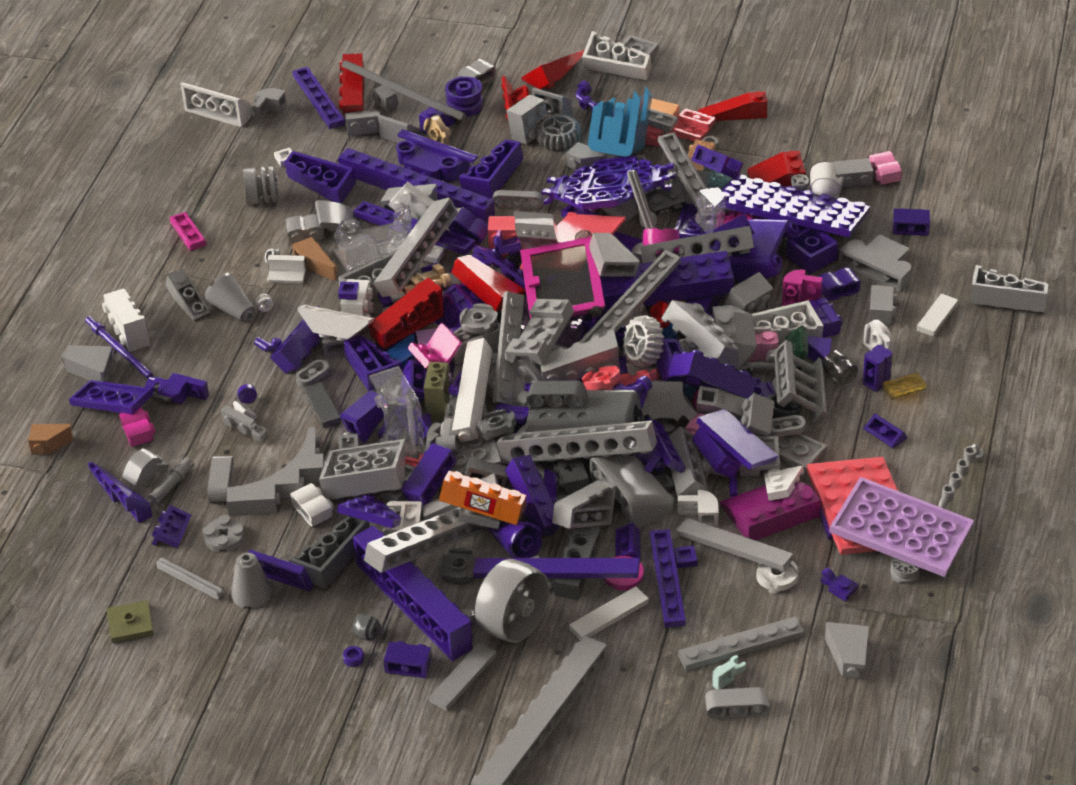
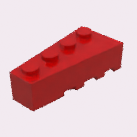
[369,277,444,349]

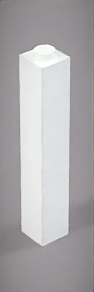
[452,338,493,442]

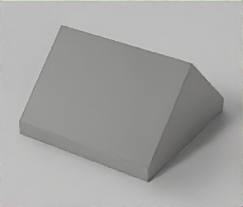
[378,115,422,143]

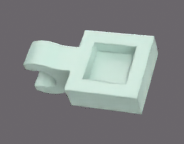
[712,655,746,689]

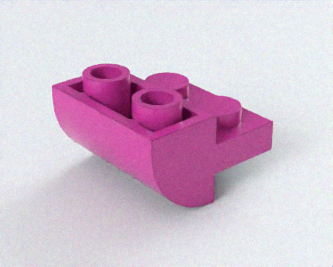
[782,270,823,307]

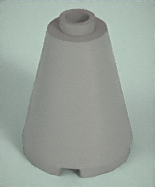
[205,273,255,321]
[231,553,272,609]

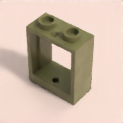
[424,362,450,423]

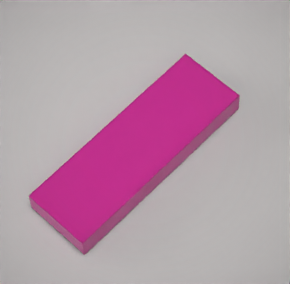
[169,212,207,251]

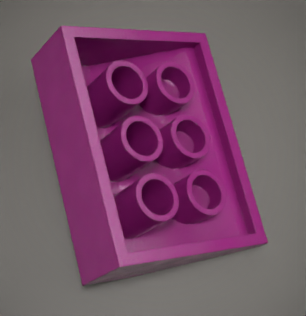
[720,481,821,541]

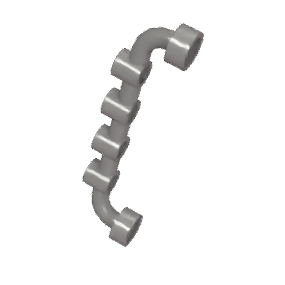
[938,444,984,509]

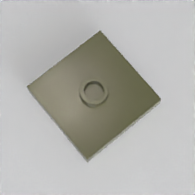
[106,600,154,643]

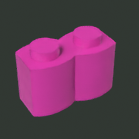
[119,407,156,447]

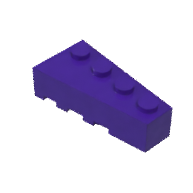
[459,139,524,199]
[284,151,356,204]

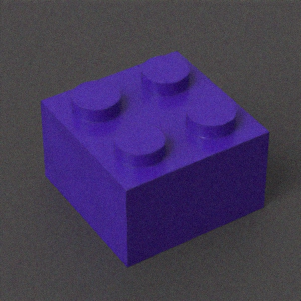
[786,228,838,274]

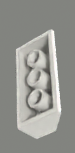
[180,82,252,127]

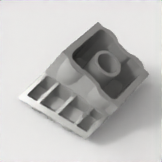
[514,211,560,256]
[642,381,698,421]

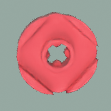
[582,366,622,390]

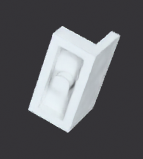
[267,255,306,284]

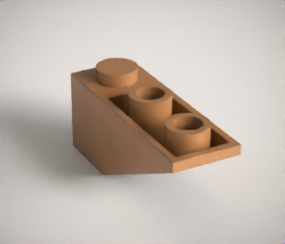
[292,237,338,281]

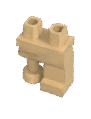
[401,264,452,295]

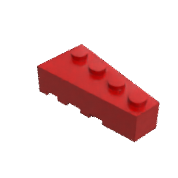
[339,53,365,116]

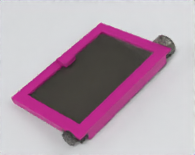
[520,230,606,319]

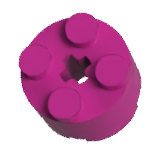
[643,228,679,258]

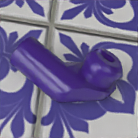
[254,337,282,352]

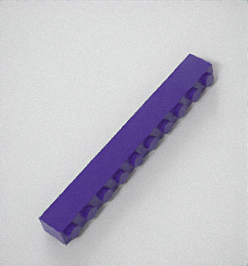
[338,148,495,224]

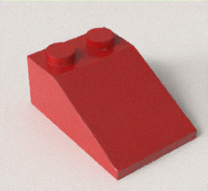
[747,150,806,187]

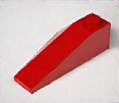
[521,49,585,89]
[698,91,768,121]

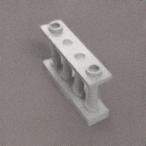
[774,340,827,424]

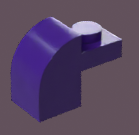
[635,445,666,474]

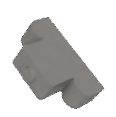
[839,235,911,292]

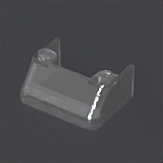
[369,366,425,458]

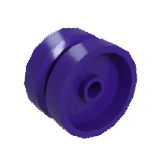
[445,76,483,117]

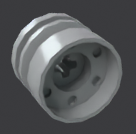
[243,166,279,205]

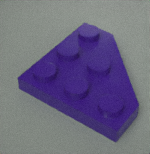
[337,494,401,528]

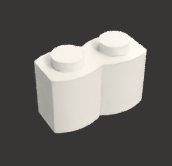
[290,483,334,527]

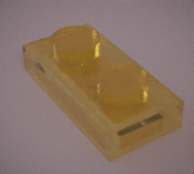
[883,372,927,400]

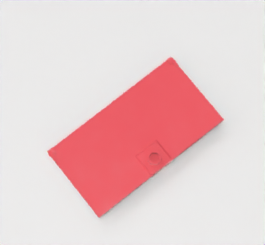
[520,212,626,273]

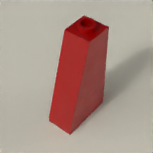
[451,255,526,312]

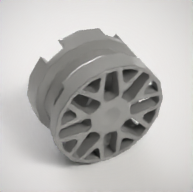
[890,557,920,585]

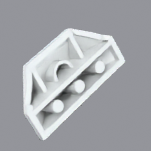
[298,305,375,341]

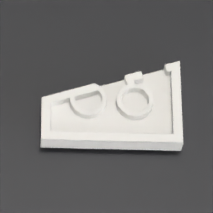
[764,465,804,501]

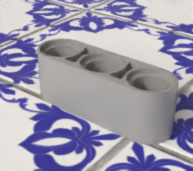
[207,456,234,502]
[705,687,770,719]

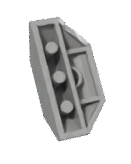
[713,305,757,369]

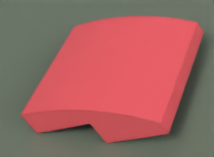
[669,109,716,142]

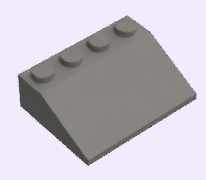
[319,439,406,500]

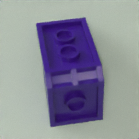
[434,284,486,329]

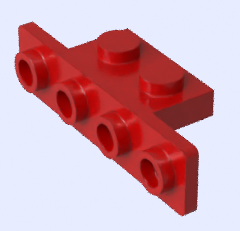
[501,76,529,122]

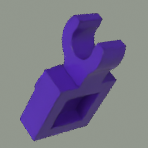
[820,567,858,602]

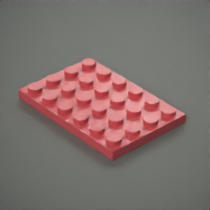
[806,457,898,555]

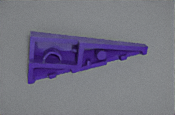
[88,462,153,523]

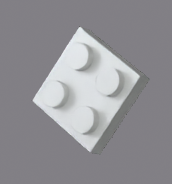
[388,181,433,220]

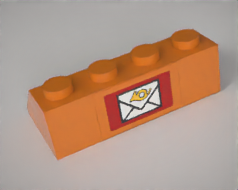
[439,471,527,525]

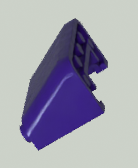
[728,219,800,283]

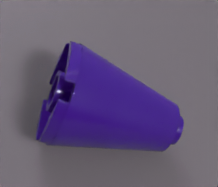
[489,520,543,558]

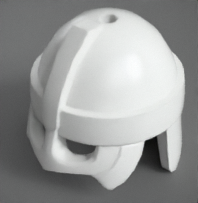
[810,162,844,198]

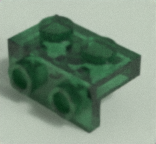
[785,325,808,370]

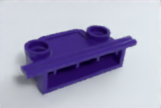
[396,129,478,181]

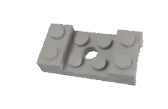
[505,299,574,365]

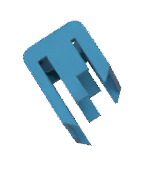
[588,87,652,157]

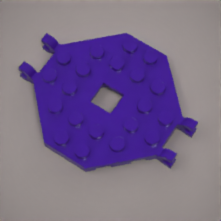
[541,155,676,211]

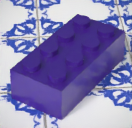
[667,350,757,399]

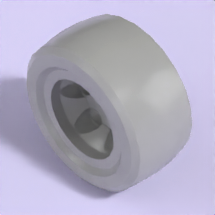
[475,559,549,643]

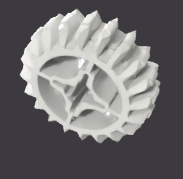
[622,316,664,368]

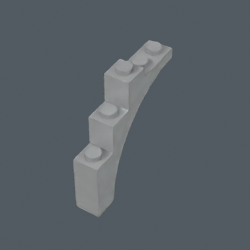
[227,427,326,516]

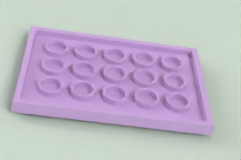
[829,477,974,577]

